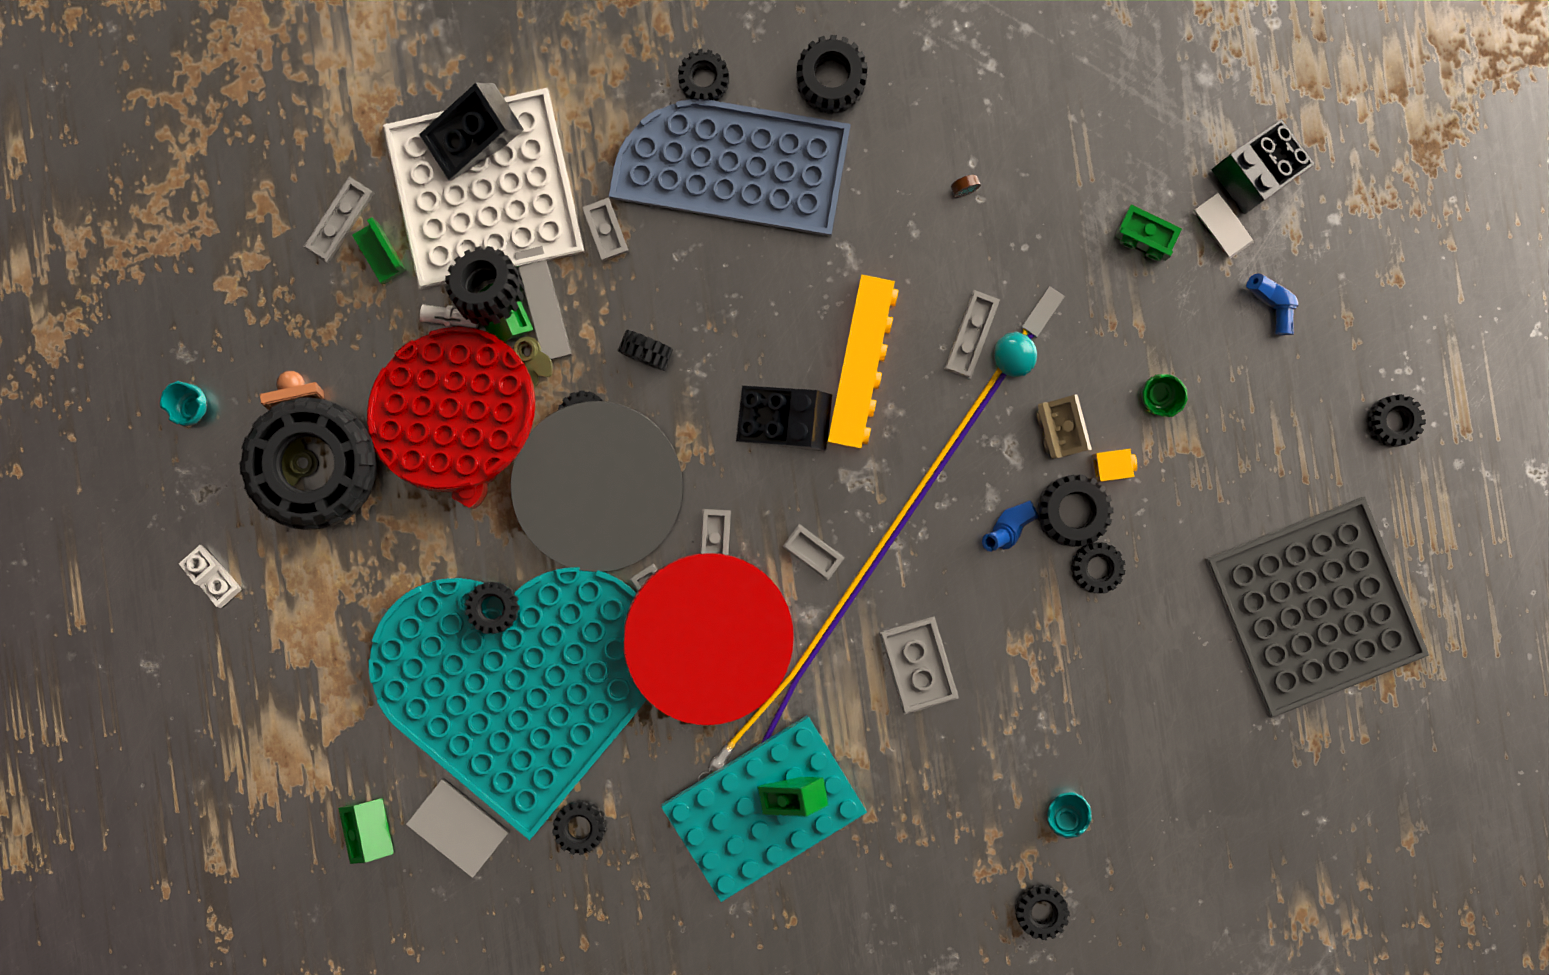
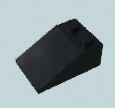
[419,83,524,181]

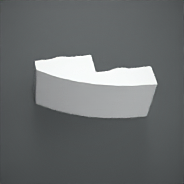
[1195,193,1254,259]
[179,545,242,608]

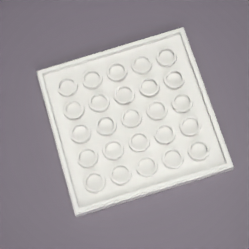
[383,88,585,290]

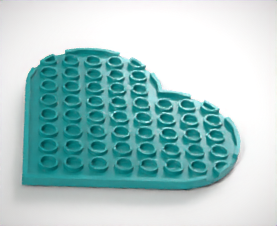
[369,567,647,841]

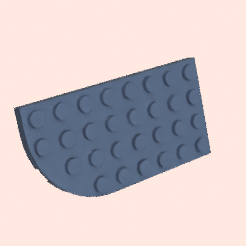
[609,99,851,236]

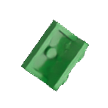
[1115,204,1182,261]

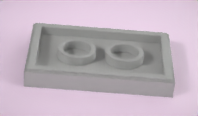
[880,616,959,715]
[406,778,510,878]

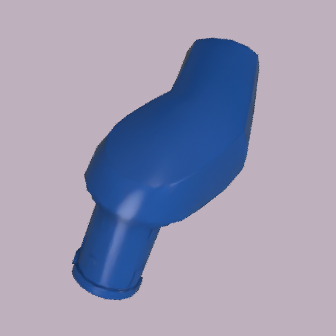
[1246,273,1299,335]
[982,500,1038,552]

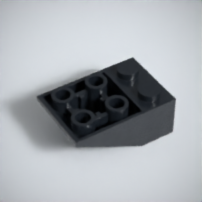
[1211,119,1315,215]
[736,385,832,451]

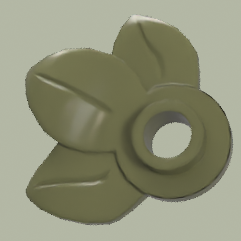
[513,336,553,388]
[282,438,318,486]

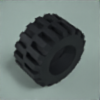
[796,35,868,113]
[445,246,524,326]
[1037,475,1113,547]

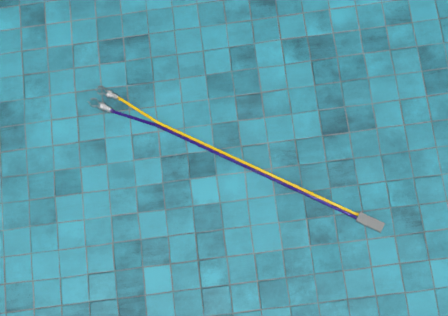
[698,286,1065,782]

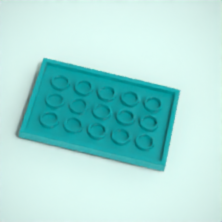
[661,715,867,902]

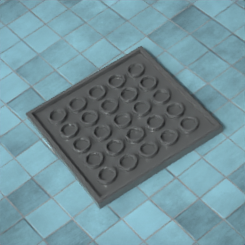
[1205,497,1429,718]

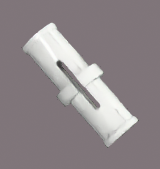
[420,304,479,329]

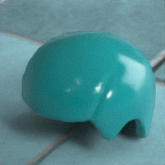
[994,332,1037,377]
[160,381,207,426]
[1047,792,1092,839]

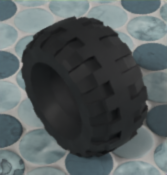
[239,398,378,530]

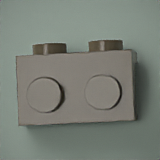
[1036,395,1092,459]

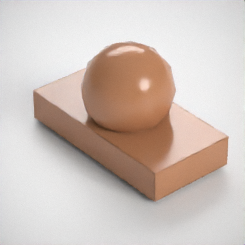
[260,371,325,411]

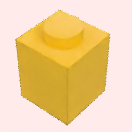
[1092,449,1137,483]

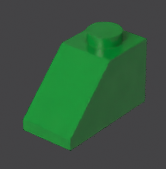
[758,777,828,817]

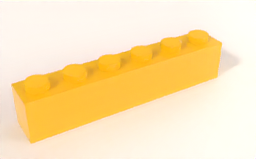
[827,274,898,450]

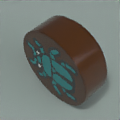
[951,175,981,197]

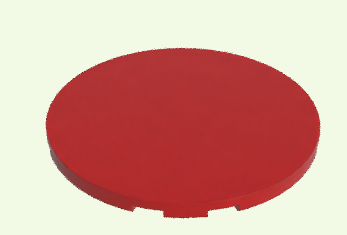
[367,327,535,492]
[623,553,794,725]

